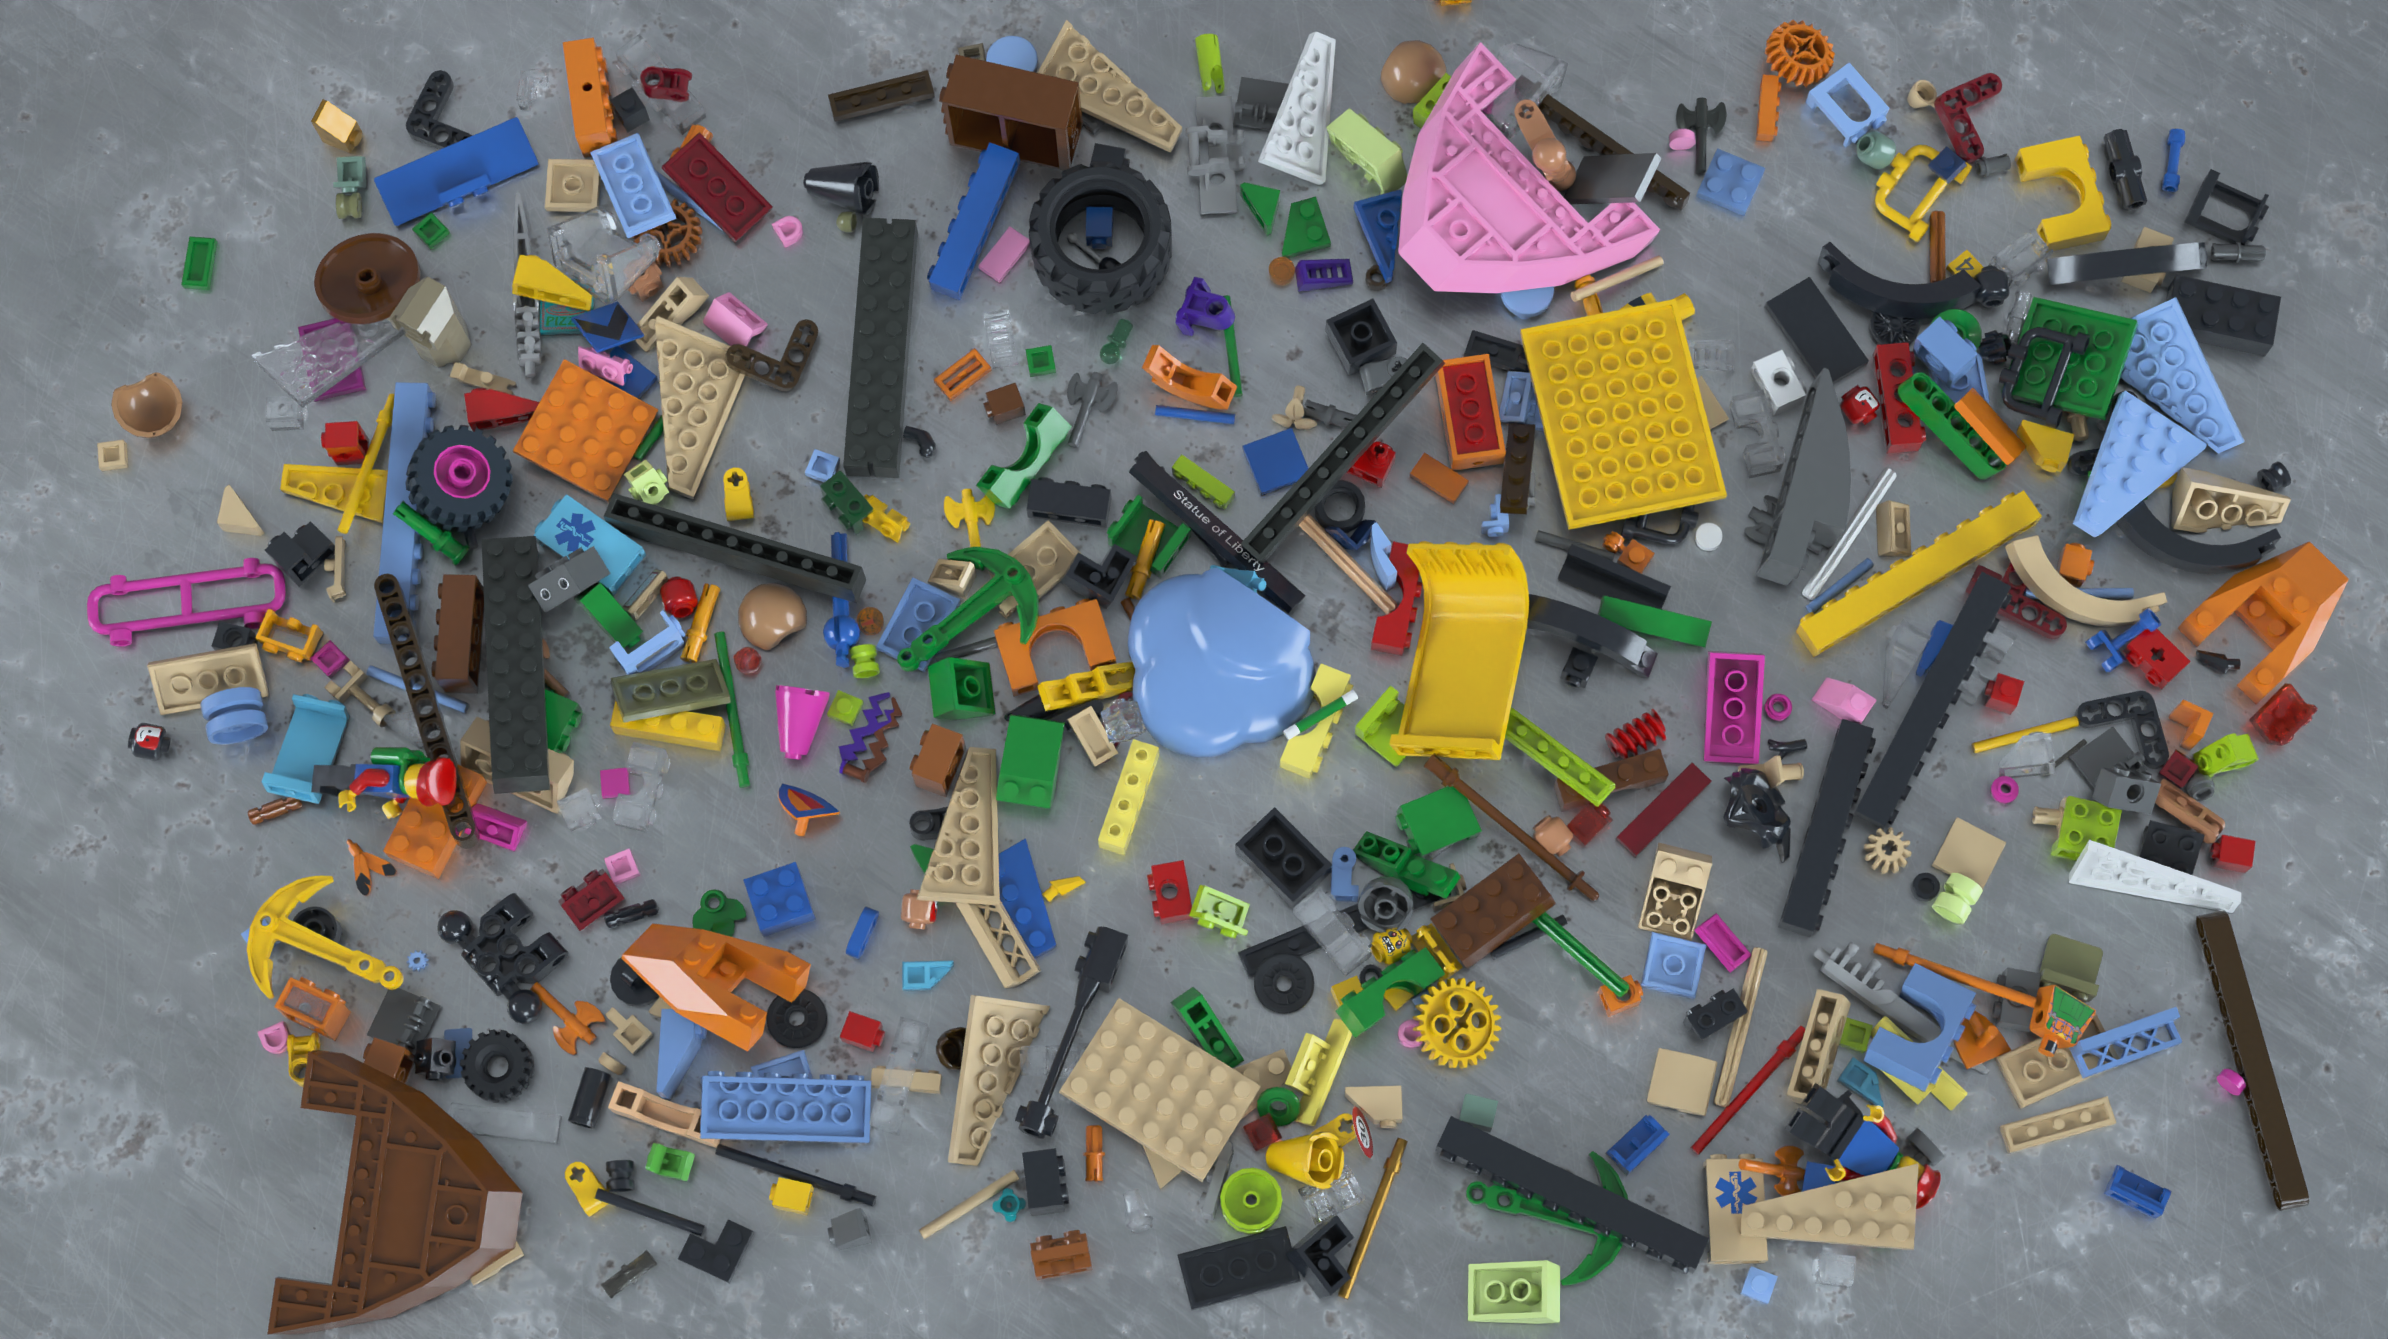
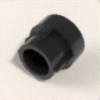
[293,907,343,956]

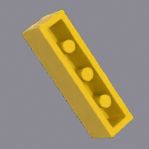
[610,700,726,751]

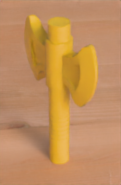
[944,489,995,547]

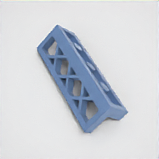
[2069,1007,2182,1079]

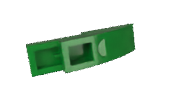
[1353,831,1461,899]

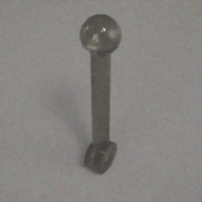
[2041,739,2088,777]

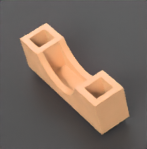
[608,1081,721,1148]

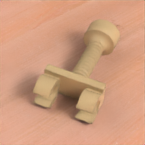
[324,661,396,727]

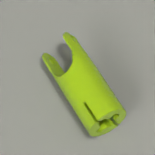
[1195,34,1224,94]

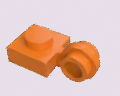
[1603,531,1655,574]

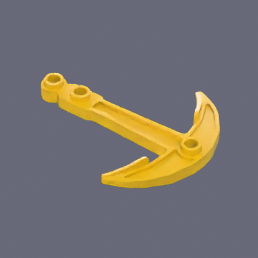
[247,875,403,999]

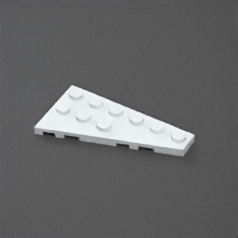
[1258,32,1336,185]
[2069,840,2241,913]

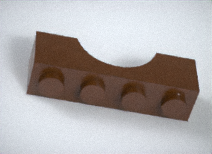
[1553,749,1669,812]

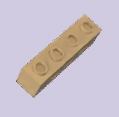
[1787,989,1851,1104]

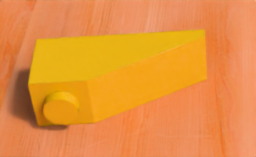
[512,255,592,311]

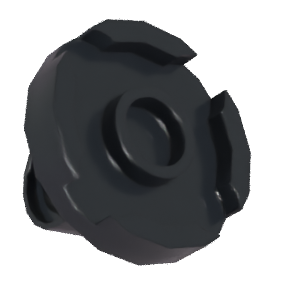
[610,957,660,1006]

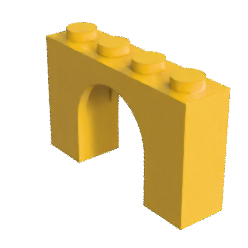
[2015,135,2111,253]

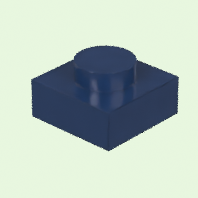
[1928,146,1967,184]

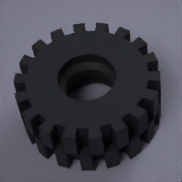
[460,1029,534,1103]

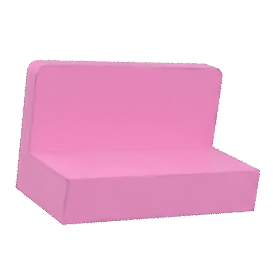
[703,292,768,347]

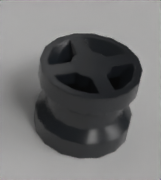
[2257,462,2291,492]

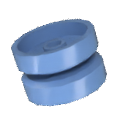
[200,687,268,744]

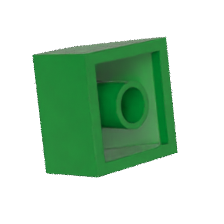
[928,657,996,721]

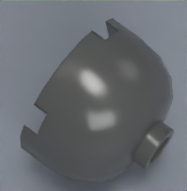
[1358,876,1414,933]

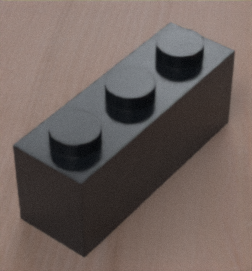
[1027,477,1111,528]

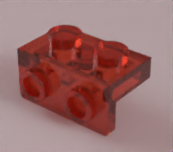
[2249,683,2318,746]

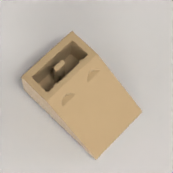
[1638,842,1712,941]

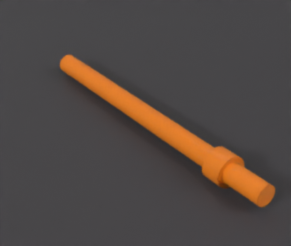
[1873,943,2037,1008]

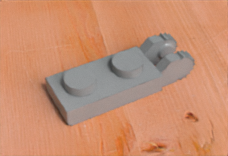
[1198,1140,1234,1220]

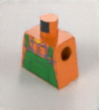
[2029,985,2096,1057]

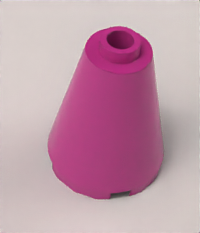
[775,685,830,760]

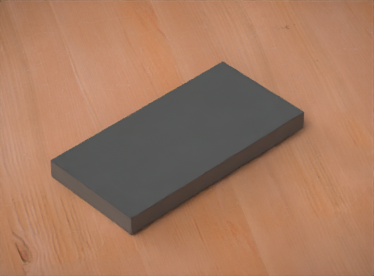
[1564,153,1662,205]

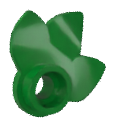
[692,889,746,937]

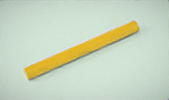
[1971,716,2079,753]

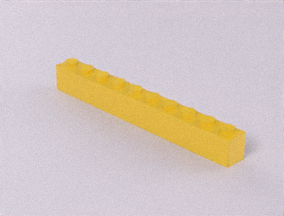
[1796,490,2042,657]

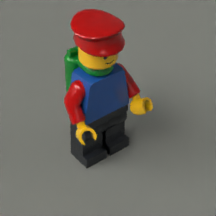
[311,747,457,819]
[1785,1083,1941,1209]

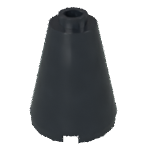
[803,162,879,214]

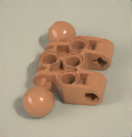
[1514,99,1576,191]

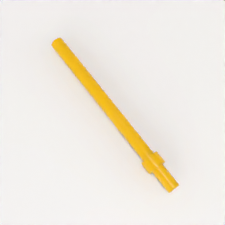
[337,393,395,534]

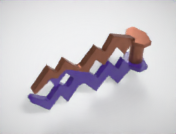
[838,692,902,783]

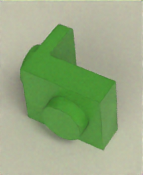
[645,1143,695,1181]

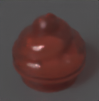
[734,647,761,674]

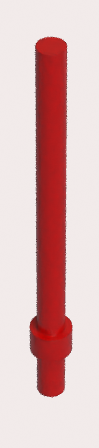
[1690,1025,1806,1155]

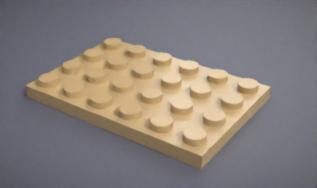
[1059,998,1261,1182]

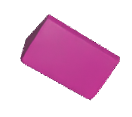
[464,804,527,851]

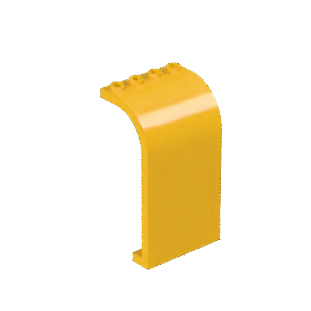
[1389,541,1529,760]

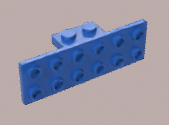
[374,117,539,226]

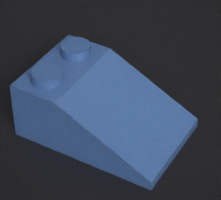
[657,1009,707,1101]

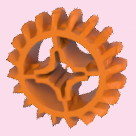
[1764,20,1835,87]

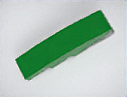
[1598,595,1712,648]

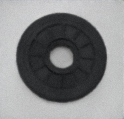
[1254,953,1314,1014]
[766,989,827,1048]

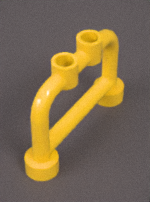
[1875,145,1972,243]

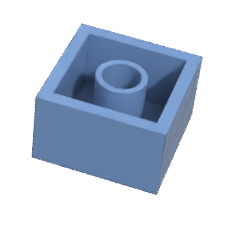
[1913,316,1978,389]

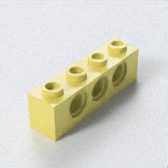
[1098,739,1160,856]

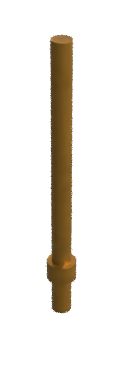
[1338,1138,1408,1300]

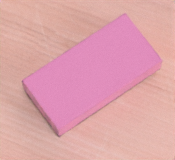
[979,226,1030,283]

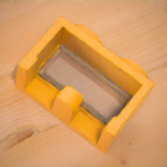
[255,609,324,663]

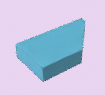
[1837,1057,1884,1108]

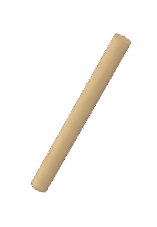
[1571,255,1663,302]
[919,1170,1020,1239]

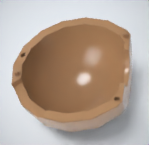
[1380,40,1446,104]
[111,372,183,438]
[738,583,807,650]

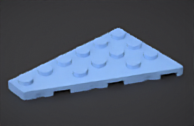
[2120,297,2244,454]
[2073,391,2207,537]

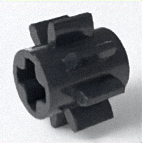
[1979,330,2012,365]

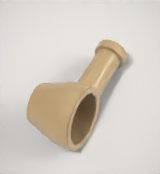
[1907,80,1950,108]

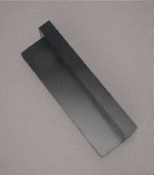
[1558,544,1671,609]

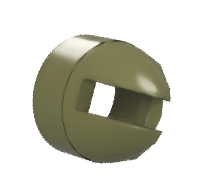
[836,211,857,233]

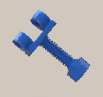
[2085,608,2161,672]

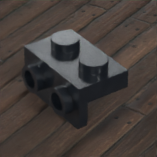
[1683,988,1748,1040]

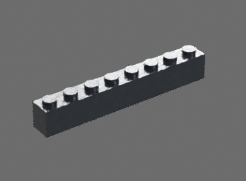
[1778,719,1876,937]

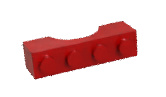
[1371,541,1423,656]

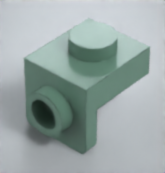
[333,156,367,194]

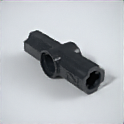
[2103,129,2147,210]

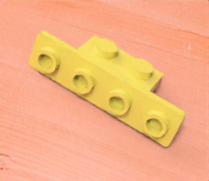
[1871,1016,1967,1110]
[1285,1019,1352,1126]

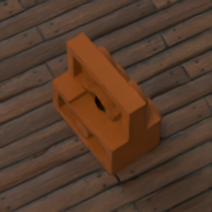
[1030,1230,1093,1280]

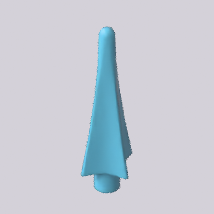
[1210,565,1266,593]

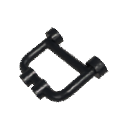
[1999,327,2090,429]
[1621,505,1699,545]

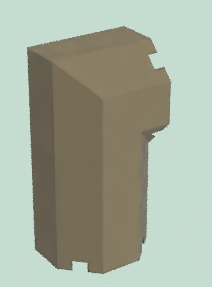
[389,276,472,368]

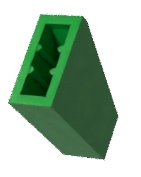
[574,582,643,649]

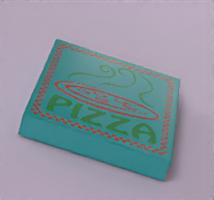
[540,281,595,335]

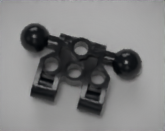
[437,893,568,1024]

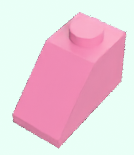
[1812,677,1877,724]

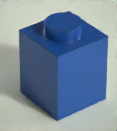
[1086,207,1113,249]

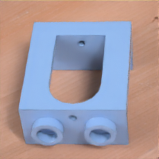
[1806,63,1889,148]
[609,610,686,675]

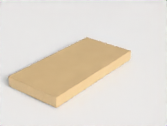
[147,643,269,715]
[1995,1013,2119,1109]

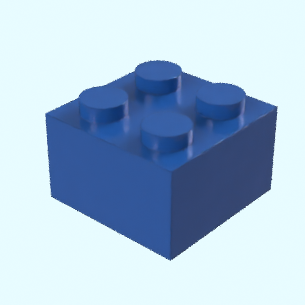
[743,862,816,937]

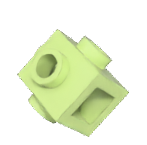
[624,460,669,505]

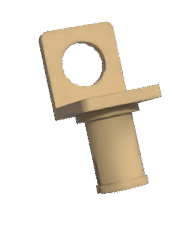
[1738,755,1804,789]
[2032,797,2067,838]

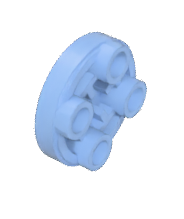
[986,36,1038,72]
[1501,286,1554,320]

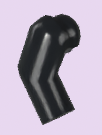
[903,425,936,458]

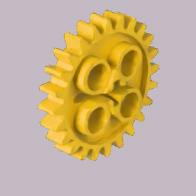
[1412,978,1501,1068]

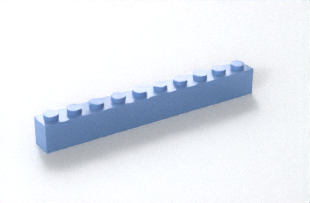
[373,382,436,644]

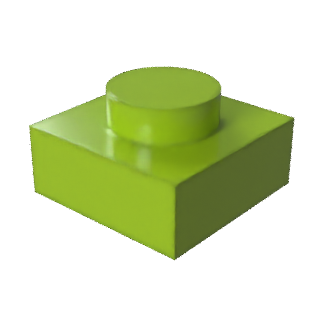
[827,690,864,727]

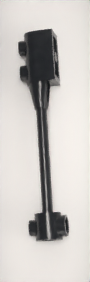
[1015,926,1128,1139]

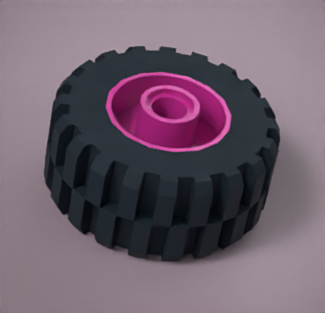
[405,425,513,532]

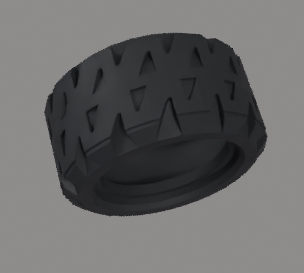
[1029,161,1172,314]

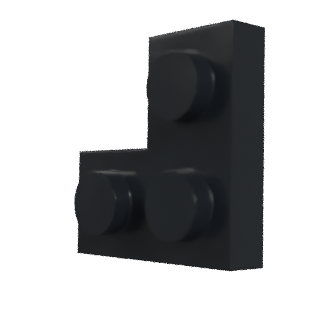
[678,1219,754,1284]

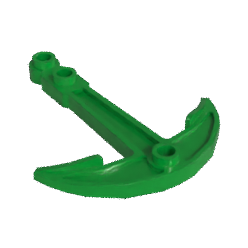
[897,547,1039,672]
[1466,1151,1628,1286]

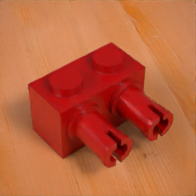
[1347,441,1396,488]

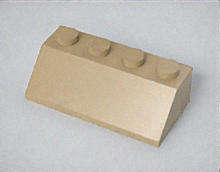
[460,717,574,814]

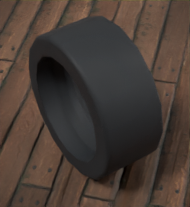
[1315,480,1365,533]

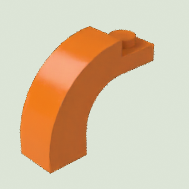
[1142,345,1237,410]

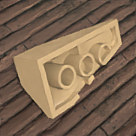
[2171,467,2291,533]

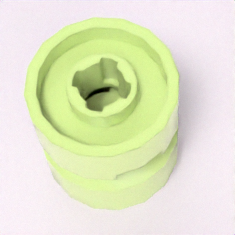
[1932,873,1983,924]

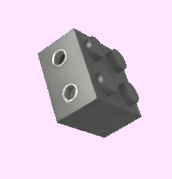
[528,546,611,613]

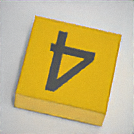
[1946,250,1984,278]

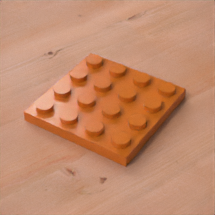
[513,359,658,503]

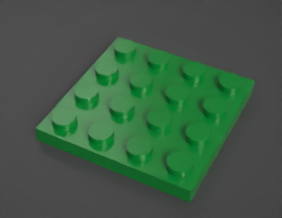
[2001,297,2138,421]

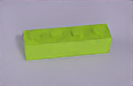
[1172,454,1235,509]

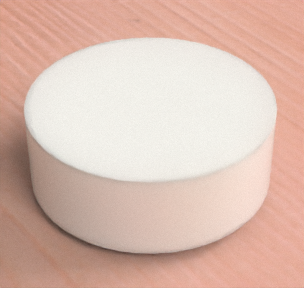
[1695,523,1723,551]

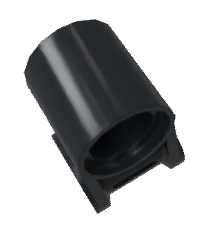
[909,807,948,841]

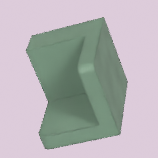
[1459,1094,1498,1132]

